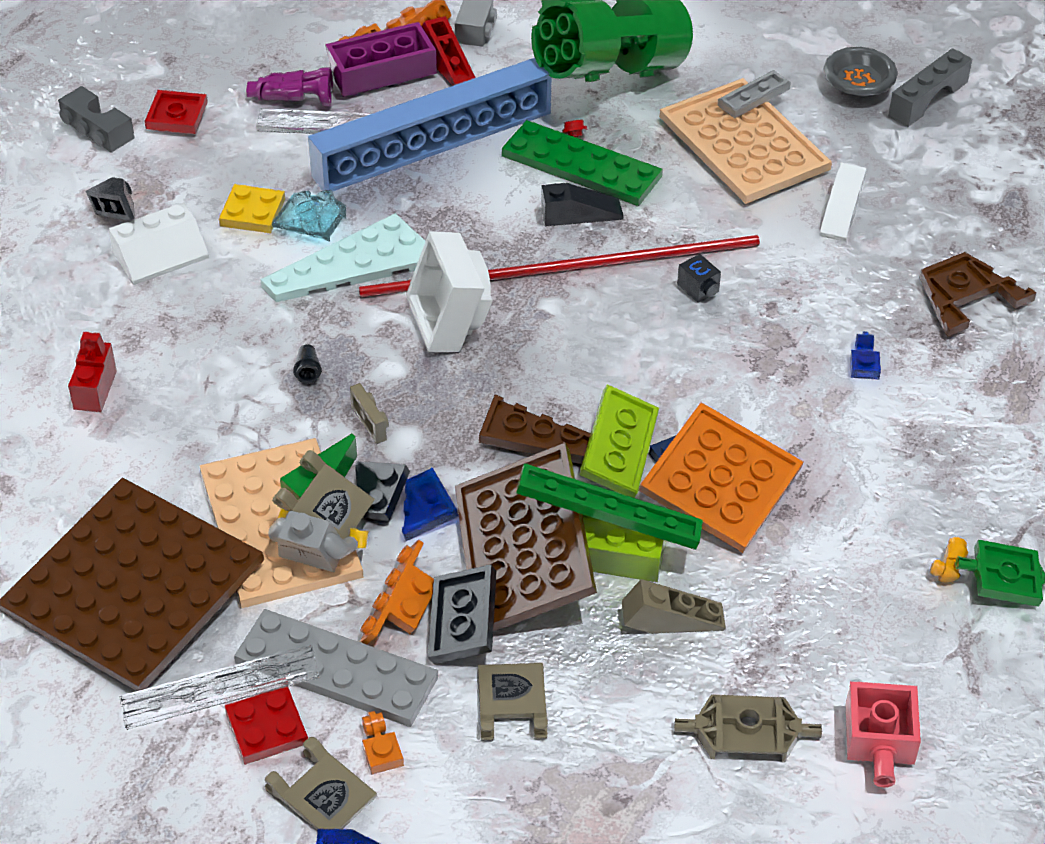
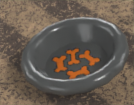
[823,47,898,96]

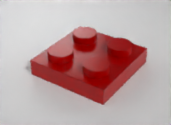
[145,90,208,134]
[224,685,308,765]

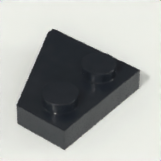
[355,461,410,521]

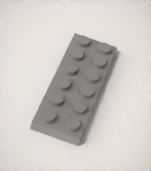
[234,609,438,727]

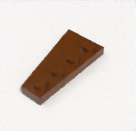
[479,394,591,464]

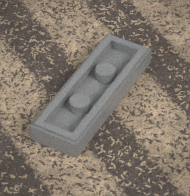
[718,70,791,118]

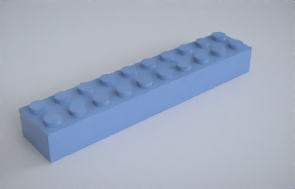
[308,58,552,194]

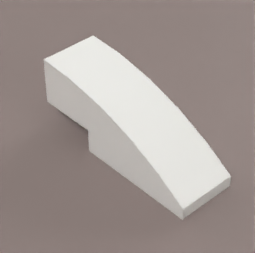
[819,162,867,242]

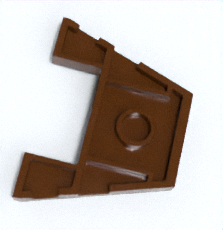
[919,252,1036,337]

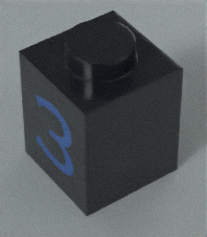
[677,254,721,303]

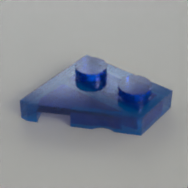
[402,468,459,541]

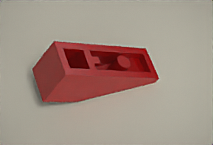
[422,16,476,86]

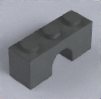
[58,86,135,153]

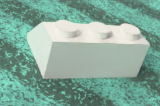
[109,202,209,285]

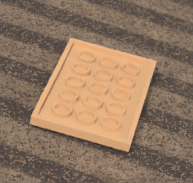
[659,78,832,204]
[200,438,364,608]

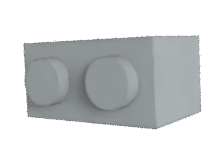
[455,0,497,47]

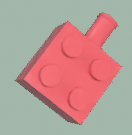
[845,681,921,788]

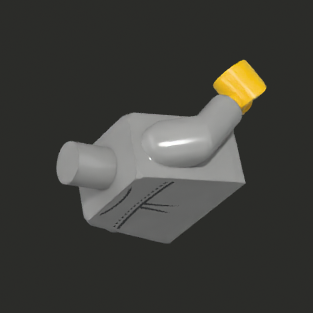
[268,508,369,572]

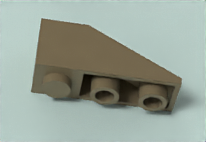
[622,579,726,634]

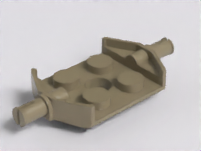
[674,694,822,762]

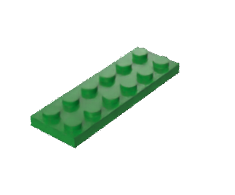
[502,120,663,206]

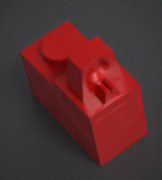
[68,332,117,412]

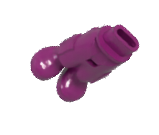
[246,67,333,107]

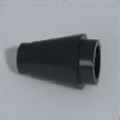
[293,344,322,384]

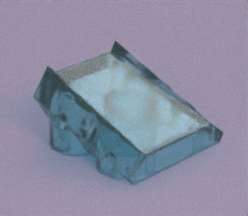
[272,190,346,242]

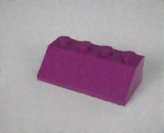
[325,22,437,97]

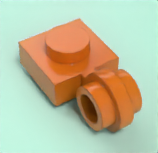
[362,711,404,775]

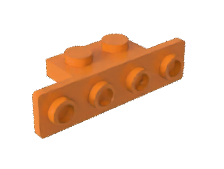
[384,0,451,30]
[360,540,434,645]

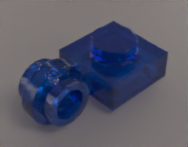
[850,331,881,380]

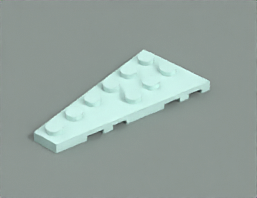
[260,213,425,302]

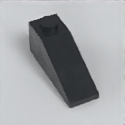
[86,177,135,221]
[541,183,623,227]

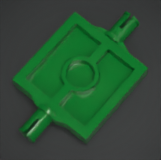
[955,540,1045,607]

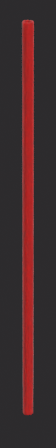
[359,235,760,298]

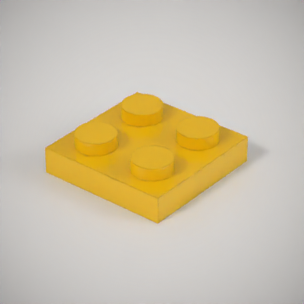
[219,184,286,233]

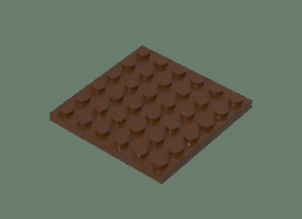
[0,477,265,694]

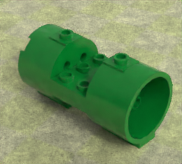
[531,0,693,82]

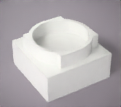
[406,231,493,352]

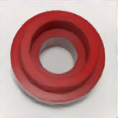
[562,120,588,137]

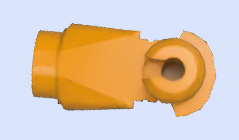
[930,537,968,583]

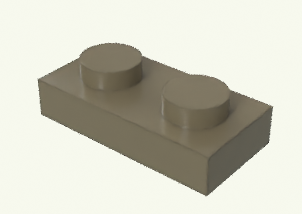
[350,383,389,444]

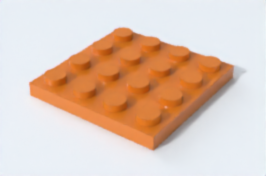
[638,402,804,553]

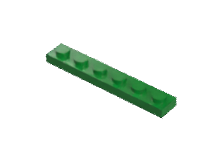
[516,463,703,550]

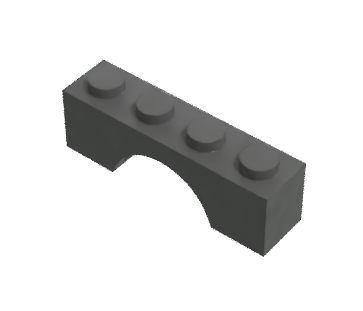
[888,48,973,127]

